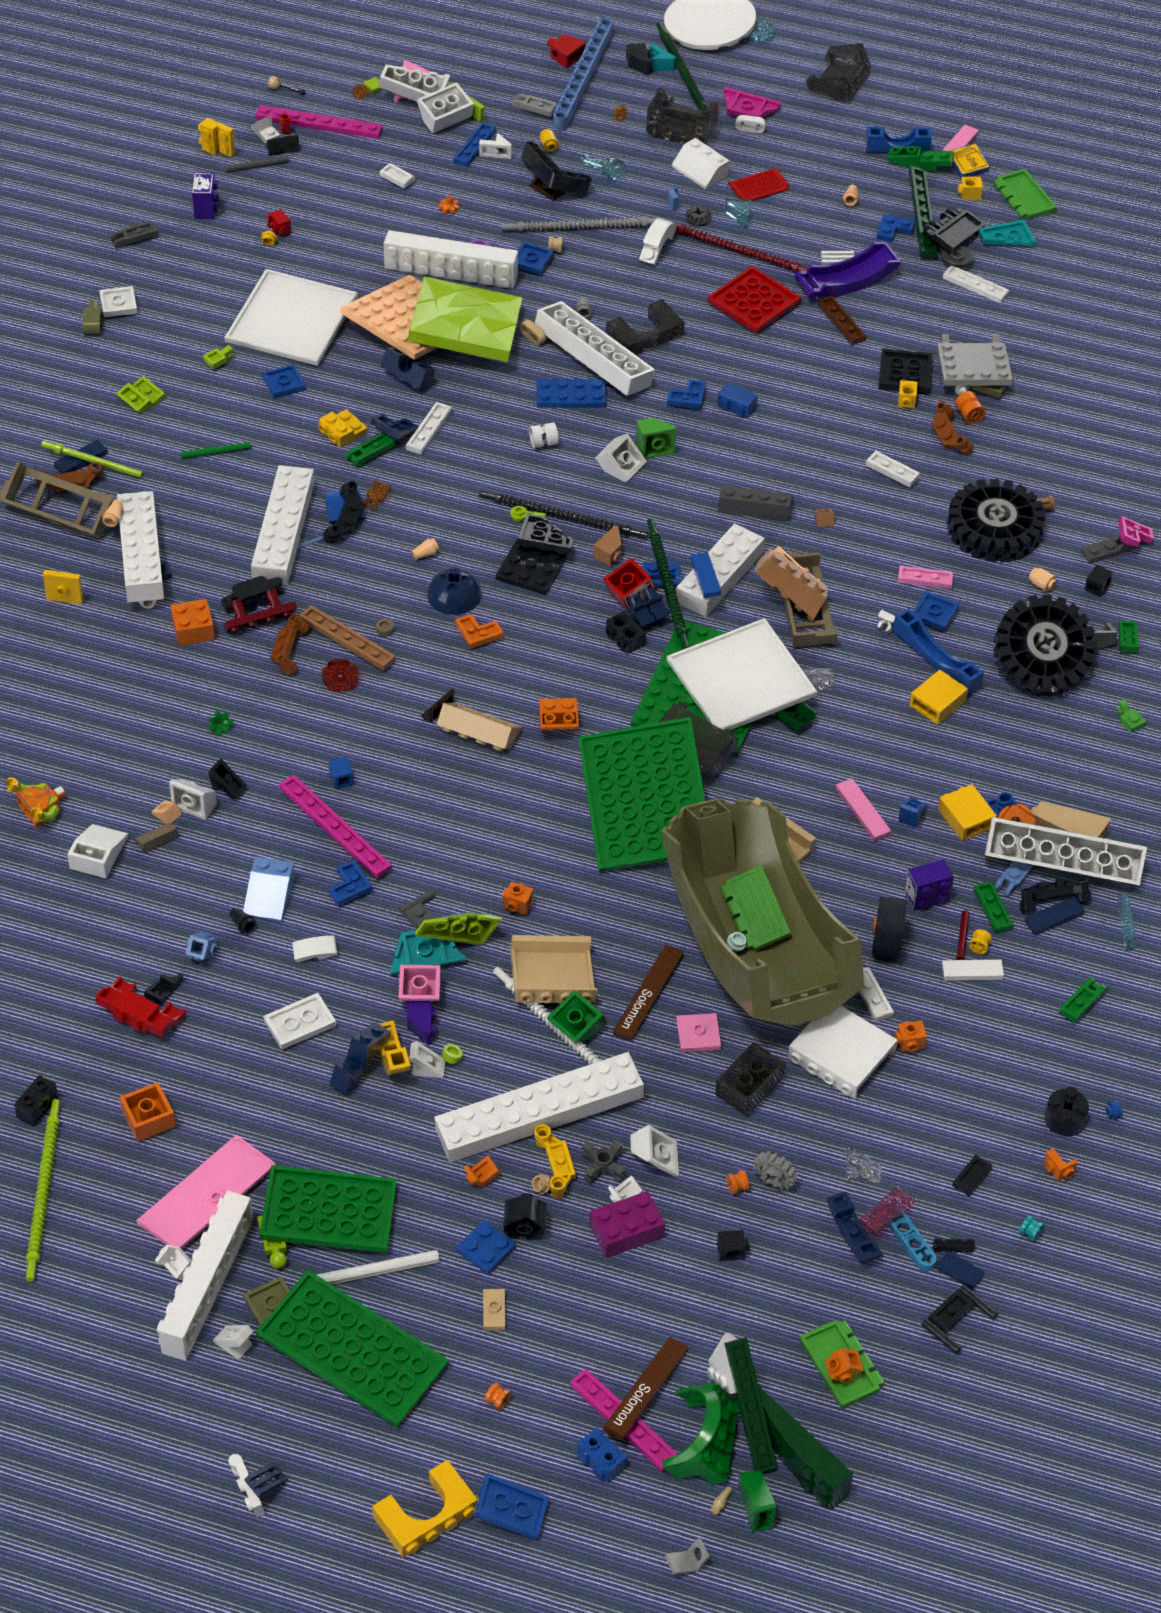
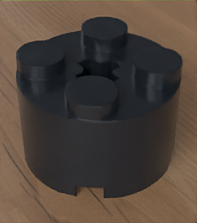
[1045,1087,1089,1137]
[503,1193,547,1240]

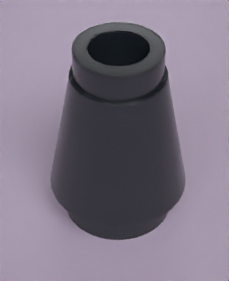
[229,908,256,934]

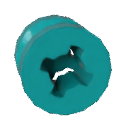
[1019,1215,1045,1242]

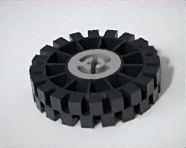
[947,479,1046,563]
[993,594,1097,696]

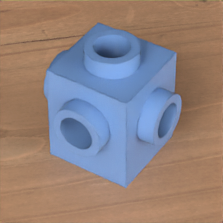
[186,931,217,961]

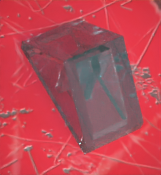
[725,198,752,229]

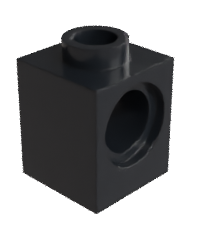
[1085,565,1113,597]
[717,1230,749,1261]

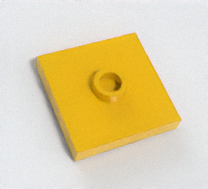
[43,570,84,604]

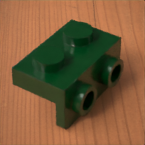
[775,701,817,731]

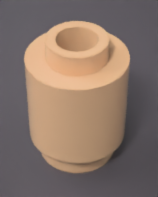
[1029,567,1057,592]

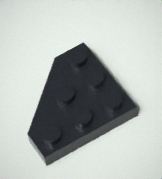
[517,513,573,554]

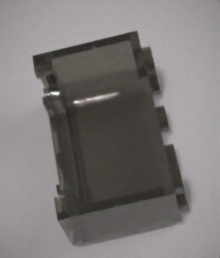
[646,87,719,144]

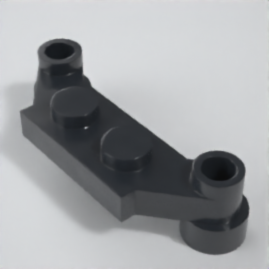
[323,481,364,543]
[1020,878,1091,911]

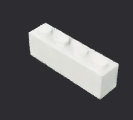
[379,65,450,102]

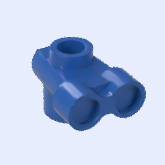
[986,792,1017,818]

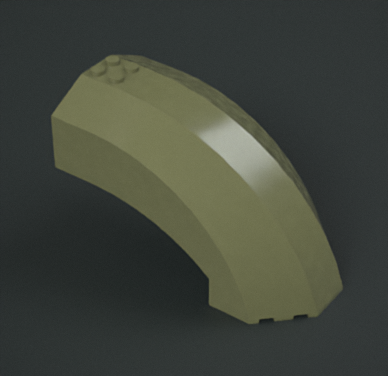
[661,798,864,1026]

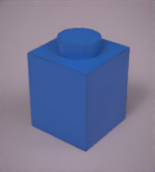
[328,756,354,790]

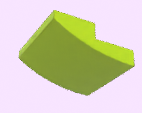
[116,376,167,413]

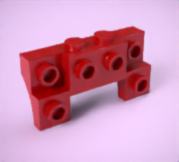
[95,976,187,1038]

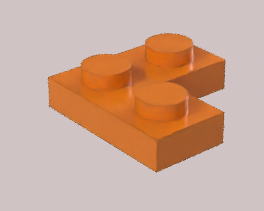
[455,614,504,649]

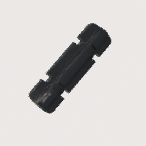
[933,1238,975,1252]

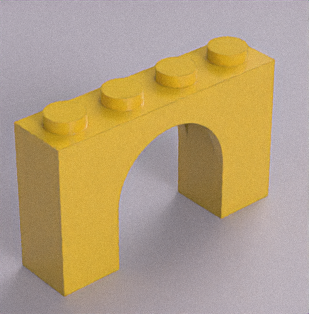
[372,1460,477,1557]

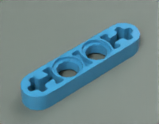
[882,1202,936,1272]

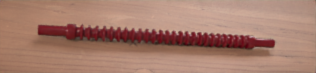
[676,224,808,272]

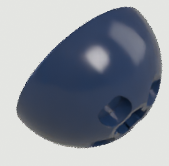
[427,568,481,615]

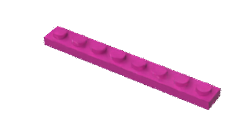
[255,105,382,139]
[279,775,392,879]

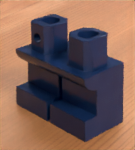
[627,587,670,627]

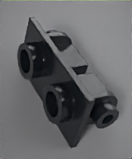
[266,134,300,156]

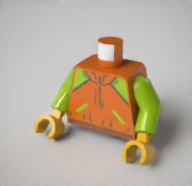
[5,777,66,828]

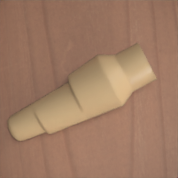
[710,1486,732,1515]

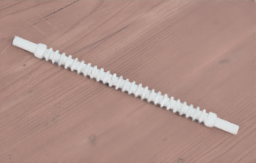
[493,967,602,1065]

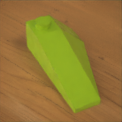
[415,912,502,945]

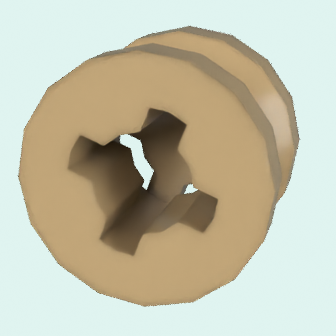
[548,236,563,253]

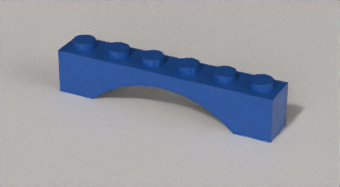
[893,608,984,696]

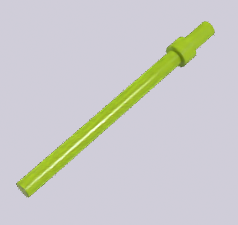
[41,440,143,478]

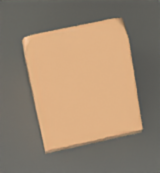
[151,801,181,824]

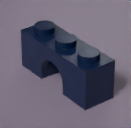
[381,347,436,390]

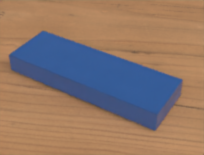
[690,552,722,598]

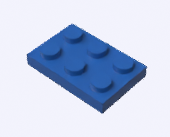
[473,1473,549,1540]

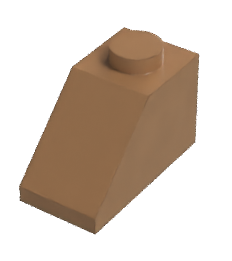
[593,525,622,567]

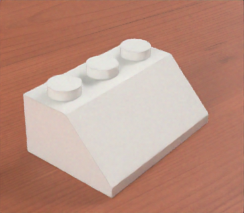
[417,82,474,133]
[672,138,729,189]
[707,1333,737,1394]

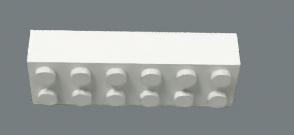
[676,523,765,617]

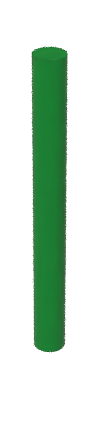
[181,442,251,459]

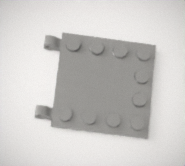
[937,334,1013,386]

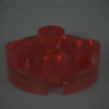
[322,659,359,692]

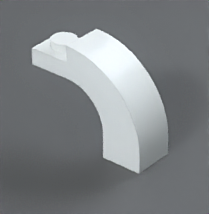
[639,218,677,266]

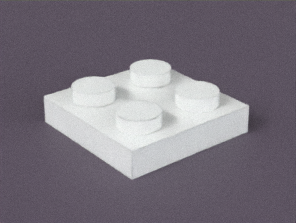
[99,286,137,317]

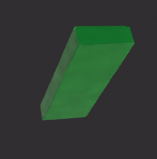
[973,881,1014,934]

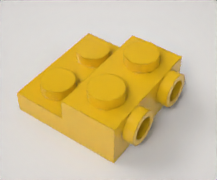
[198,117,235,157]
[318,409,368,448]

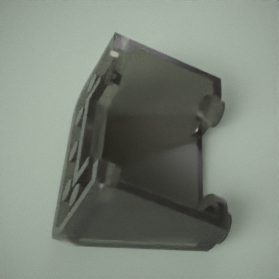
[806,43,871,101]
[659,701,739,779]

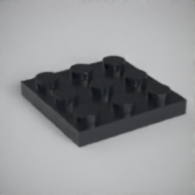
[878,349,933,393]
[496,539,566,595]

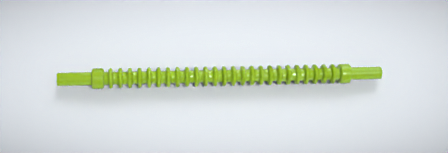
[26,1099,60,1282]

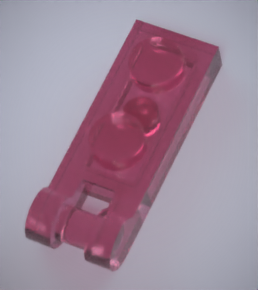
[859,1186,915,1236]

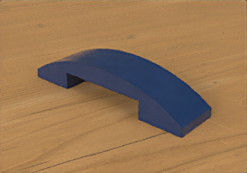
[826,1191,883,1263]

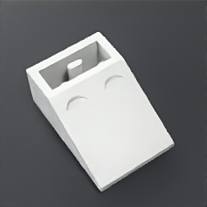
[67,824,128,878]

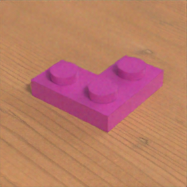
[1118,516,1154,547]

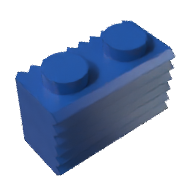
[717,382,758,417]

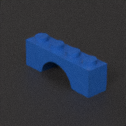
[865,126,932,152]

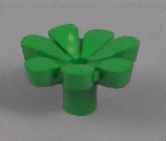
[209,711,233,735]

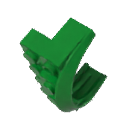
[662,1382,739,1485]

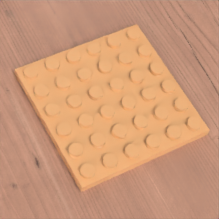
[340,275,438,360]

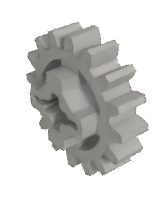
[753,1151,798,1190]

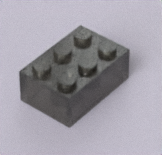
[715,1042,786,1116]

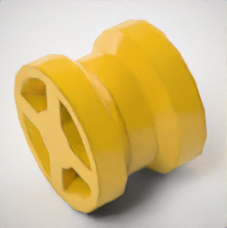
[968,929,992,954]

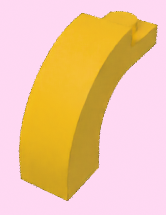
[379,1020,410,1075]

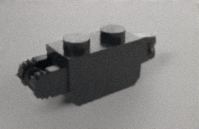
[221,576,283,611]

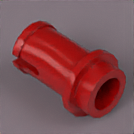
[279,114,291,135]

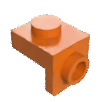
[1044,1148,1078,1181]
[464,1155,501,1188]

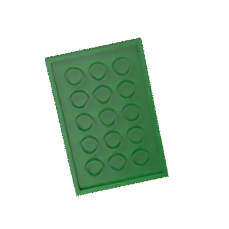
[259,1165,397,1253]

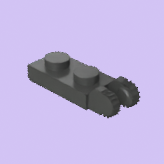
[110,221,158,248]
[1081,535,1133,564]

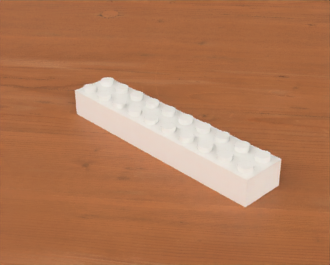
[434,1052,644,1163]

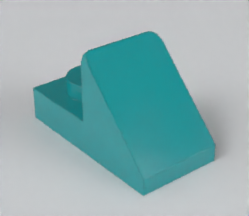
[649,44,676,71]

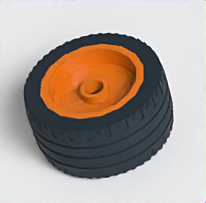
[871,897,907,958]

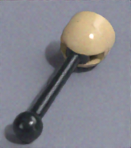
[268,76,306,95]

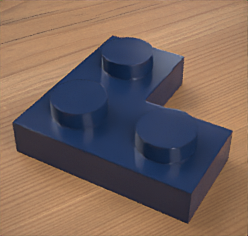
[370,413,418,440]

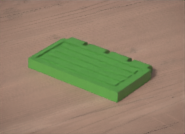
[993,169,1057,220]
[720,865,792,951]
[799,1320,885,1409]

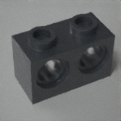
[605,611,646,655]

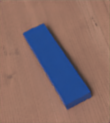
[453,122,496,168]

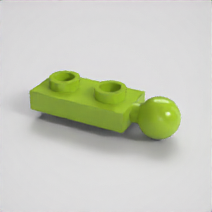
[257,1216,287,1269]

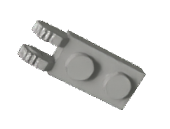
[511,93,557,117]

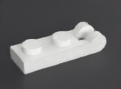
[228,1454,265,1517]

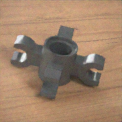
[582,1140,626,1183]

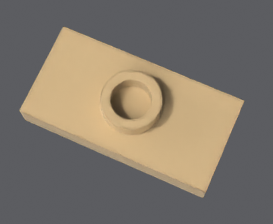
[483,1289,505,1331]

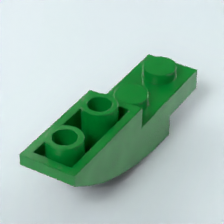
[887,146,954,172]

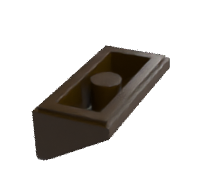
[529,176,565,201]
[421,688,455,723]

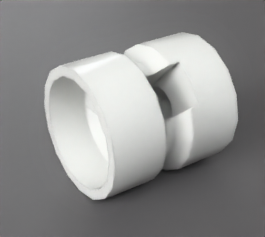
[529,422,559,448]

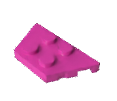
[724,87,781,118]

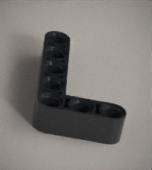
[521,141,592,195]

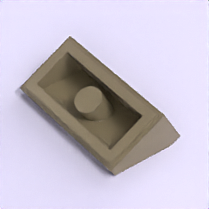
[134,823,178,853]

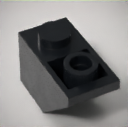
[626,43,652,75]

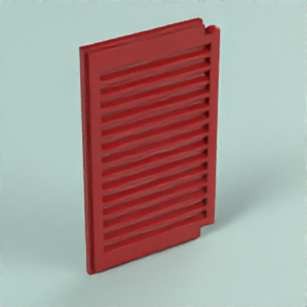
[728,168,790,203]

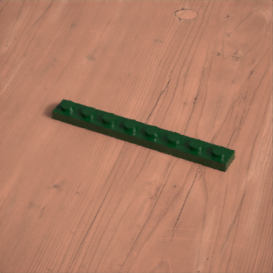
[909,166,938,259]

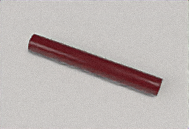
[956,910,970,960]

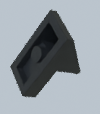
[208,758,247,800]

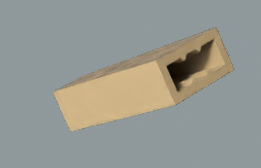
[1031,801,1111,838]

